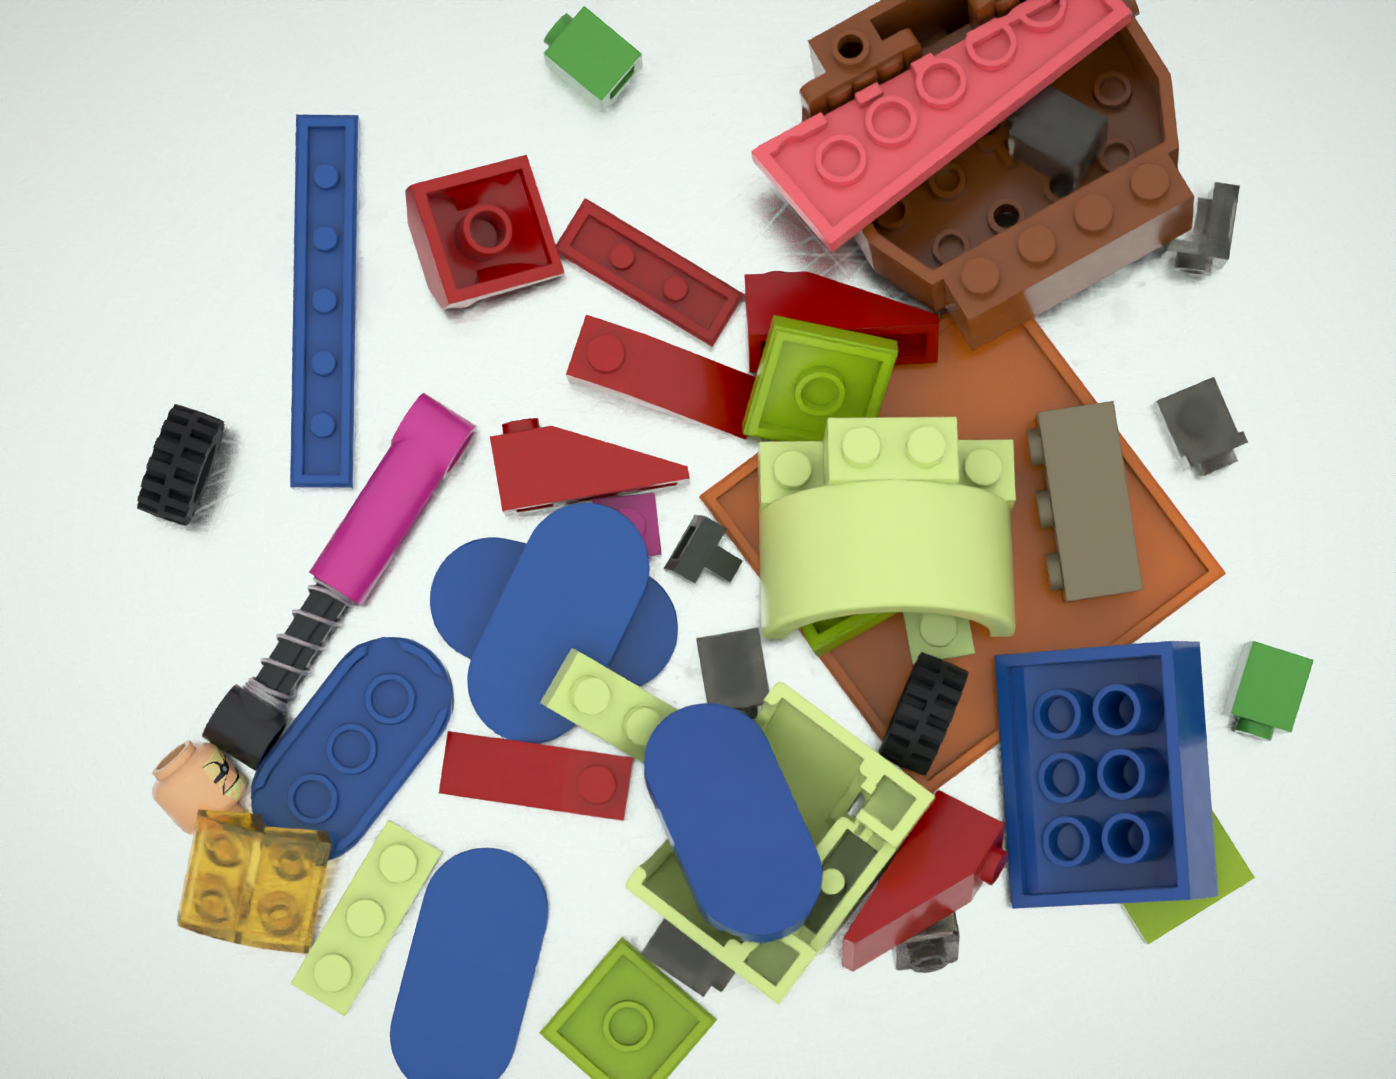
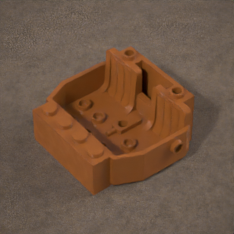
[799,0,1194,351]

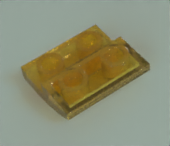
[176,810,332,954]

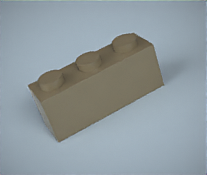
[1026,401,1143,603]

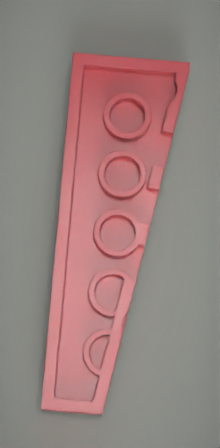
[751,0,1132,252]

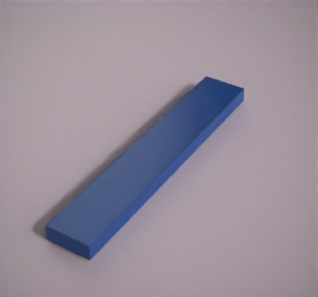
[290,114,360,490]

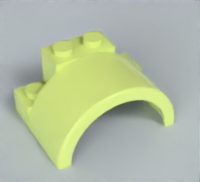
[758,417,1016,639]
[626,682,935,1005]

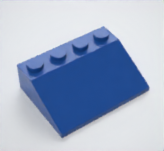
[994,641,1218,909]

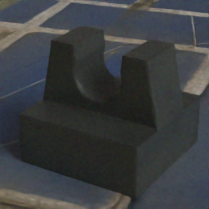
[664,514,743,583]

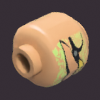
[152,740,246,835]

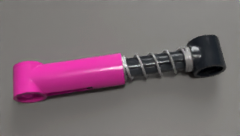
[202,392,477,771]

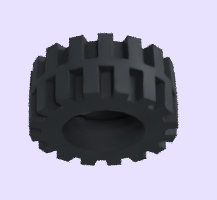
[137,404,225,526]
[879,652,969,776]

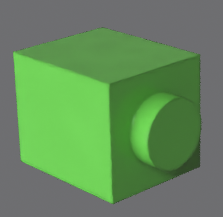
[543,6,643,112]
[1222,641,1314,741]

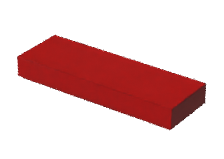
[556,198,745,350]

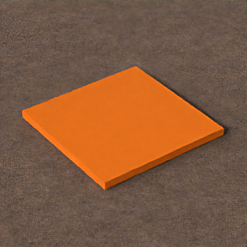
[699,312,1226,793]

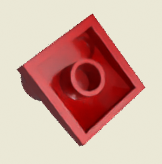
[405,154,565,310]

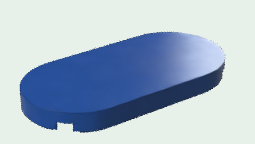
[467,503,650,743]
[430,537,678,687]
[250,637,454,862]
[644,703,822,943]
[390,847,549,1079]

